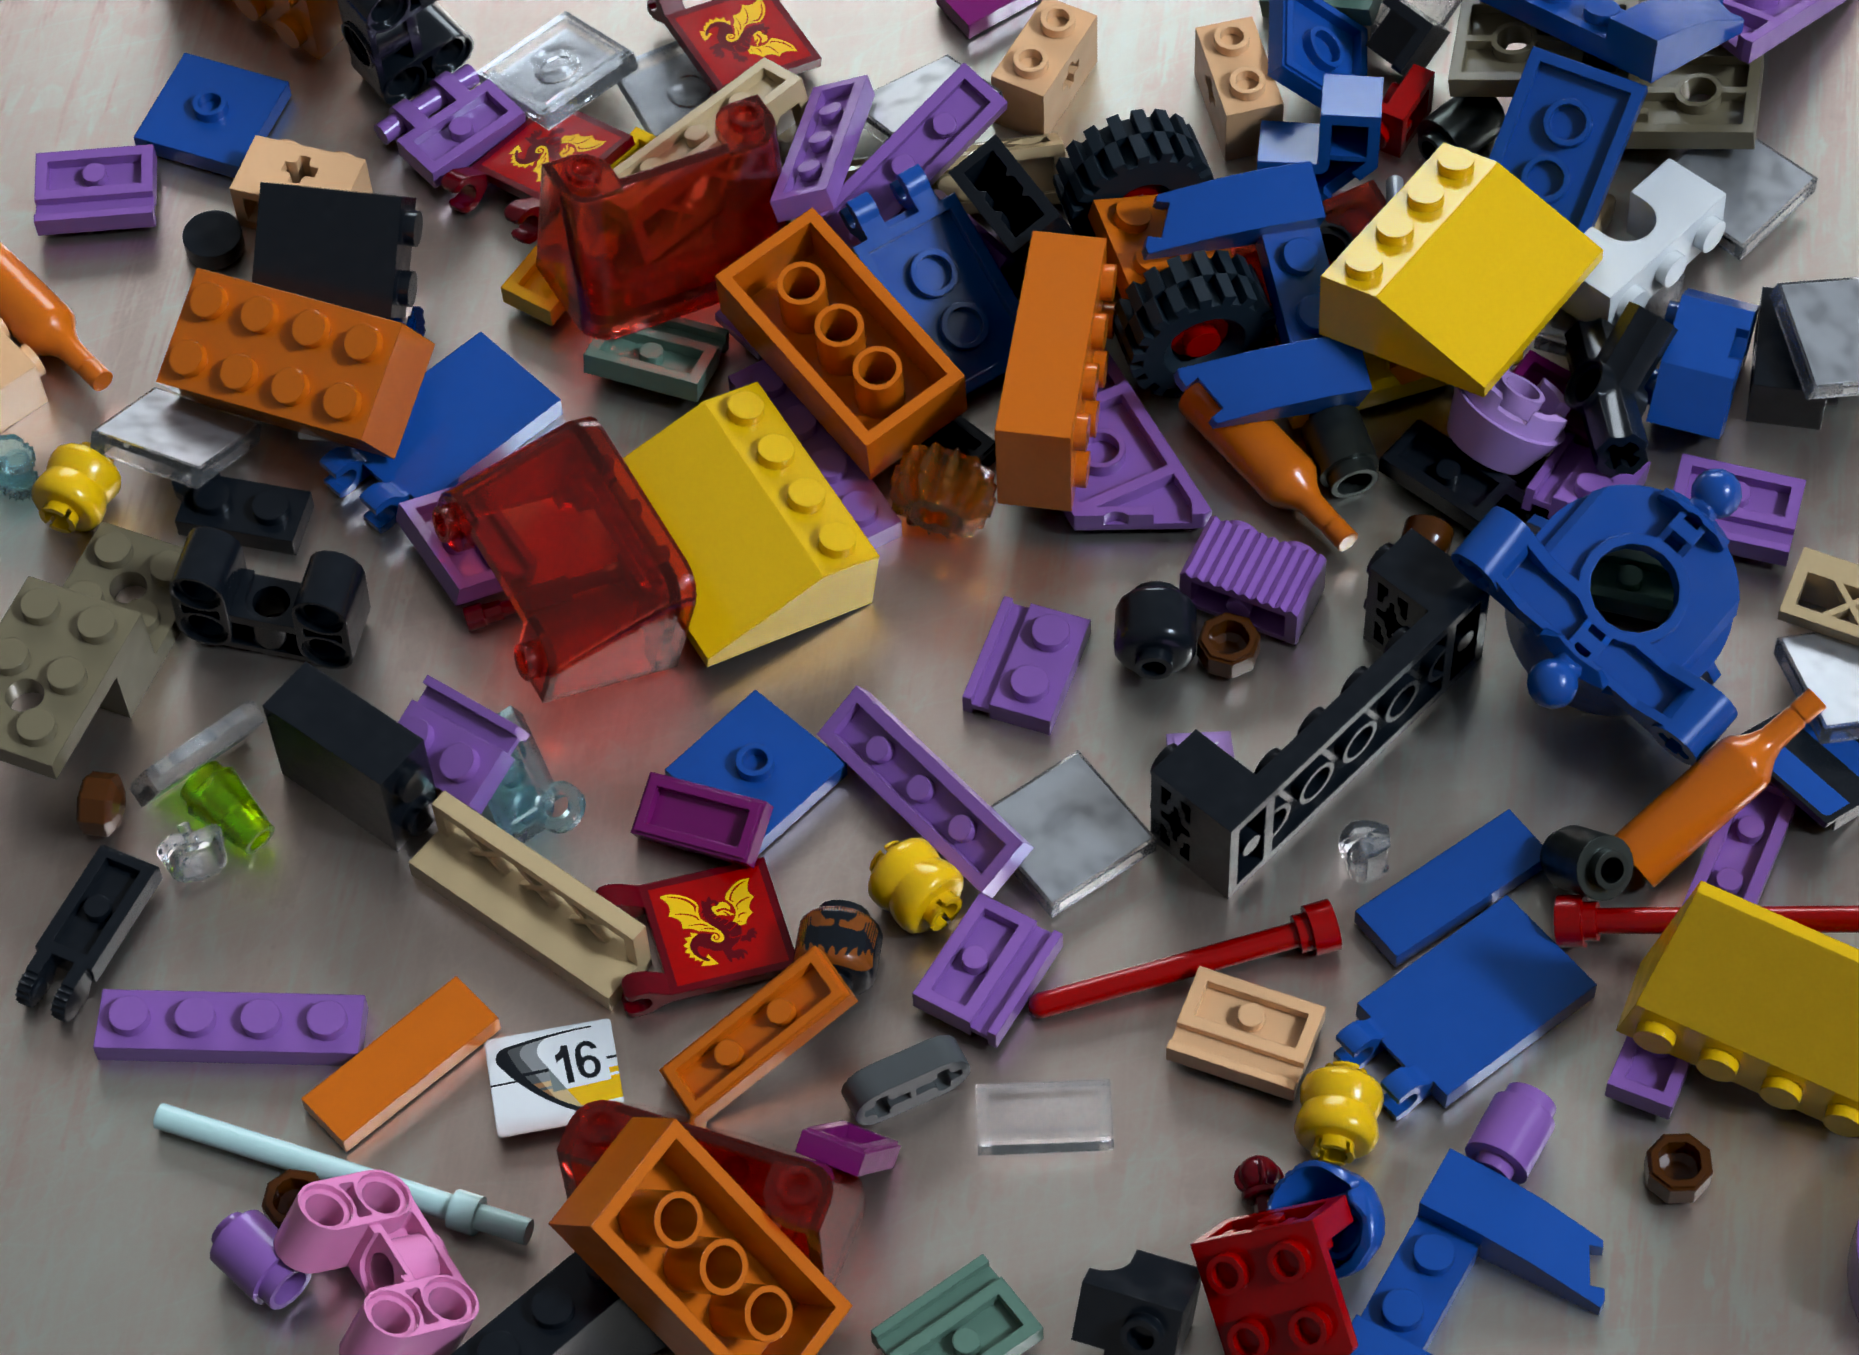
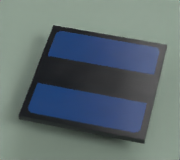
[1740,707,1859,831]

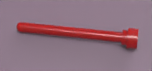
[1554,895,1859,948]
[1028,899,1342,1019]

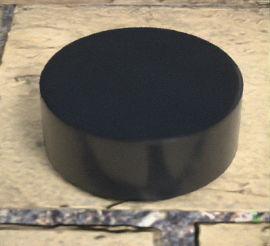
[182,210,245,270]

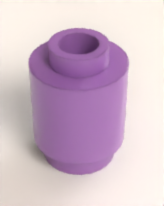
[1465,1082,1556,1185]
[210,1209,312,1310]

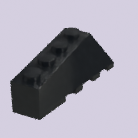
[451,1252,667,1355]

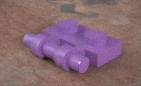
[374,64,526,189]

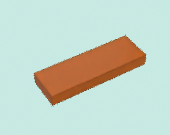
[659,945,858,1126]
[301,976,501,1153]

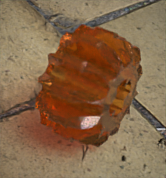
[889,443,997,539]

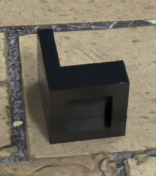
[1365,0,1451,76]

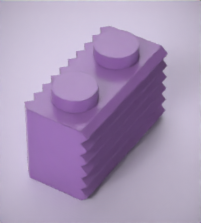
[1179,515,1327,645]

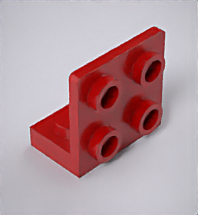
[1190,1195,1358,1355]

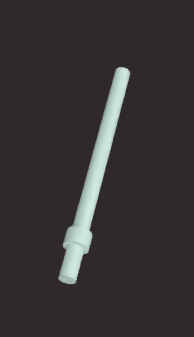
[153,1103,534,1245]

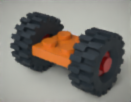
[1053,109,1277,397]

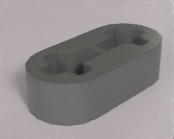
[841,1035,971,1125]

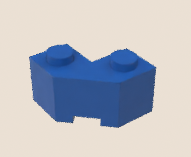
[1257,74,1384,207]
[1644,288,1760,440]

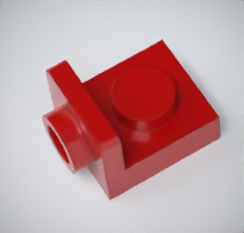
[1379,64,1435,158]

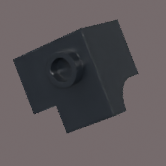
[1071,1249,1202,1355]

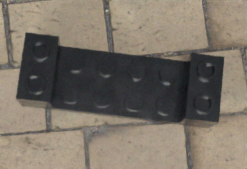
[1150,528,1490,899]

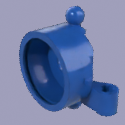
[1451,469,1742,766]

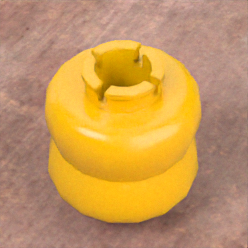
[31,442,121,534]
[868,838,963,934]
[1294,1061,1384,1166]

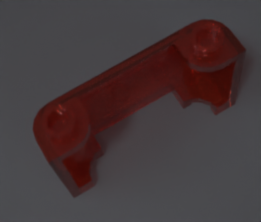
[536,94,791,340]
[432,416,697,703]
[556,1100,866,1286]

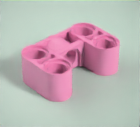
[274,1170,479,1355]

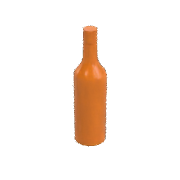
[0,241,113,391]
[1179,383,1358,552]
[1614,688,1827,888]

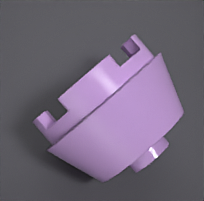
[1447,363,1571,475]

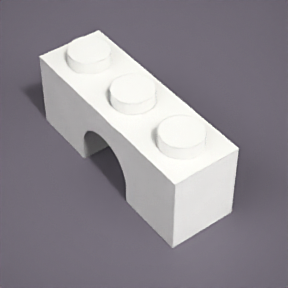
[1561,158,1726,326]

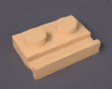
[1166,966,1326,1101]

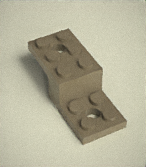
[1448,0,1764,149]
[0,521,183,780]

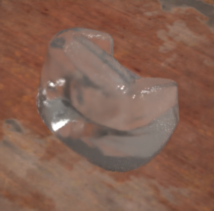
[1338,820,1391,885]
[156,822,228,883]

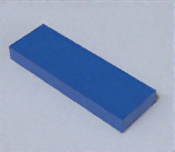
[1354,809,1543,968]

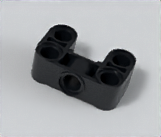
[337,0,474,106]
[169,527,371,669]

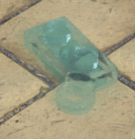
[488,705,586,844]

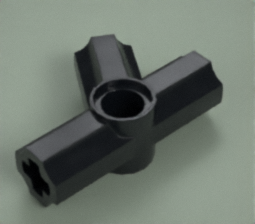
[1564,301,1678,478]

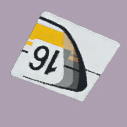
[484,1018,626,1138]

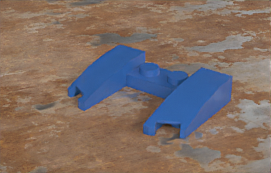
[1479,0,1744,83]
[1142,161,1372,429]
[1350,1148,1605,1355]

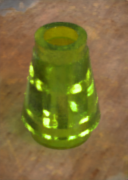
[180,761,275,855]

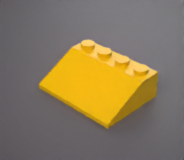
[1319,142,1603,397]
[589,381,880,667]
[1616,880,1859,1137]

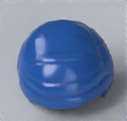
[1266,1160,1385,1280]

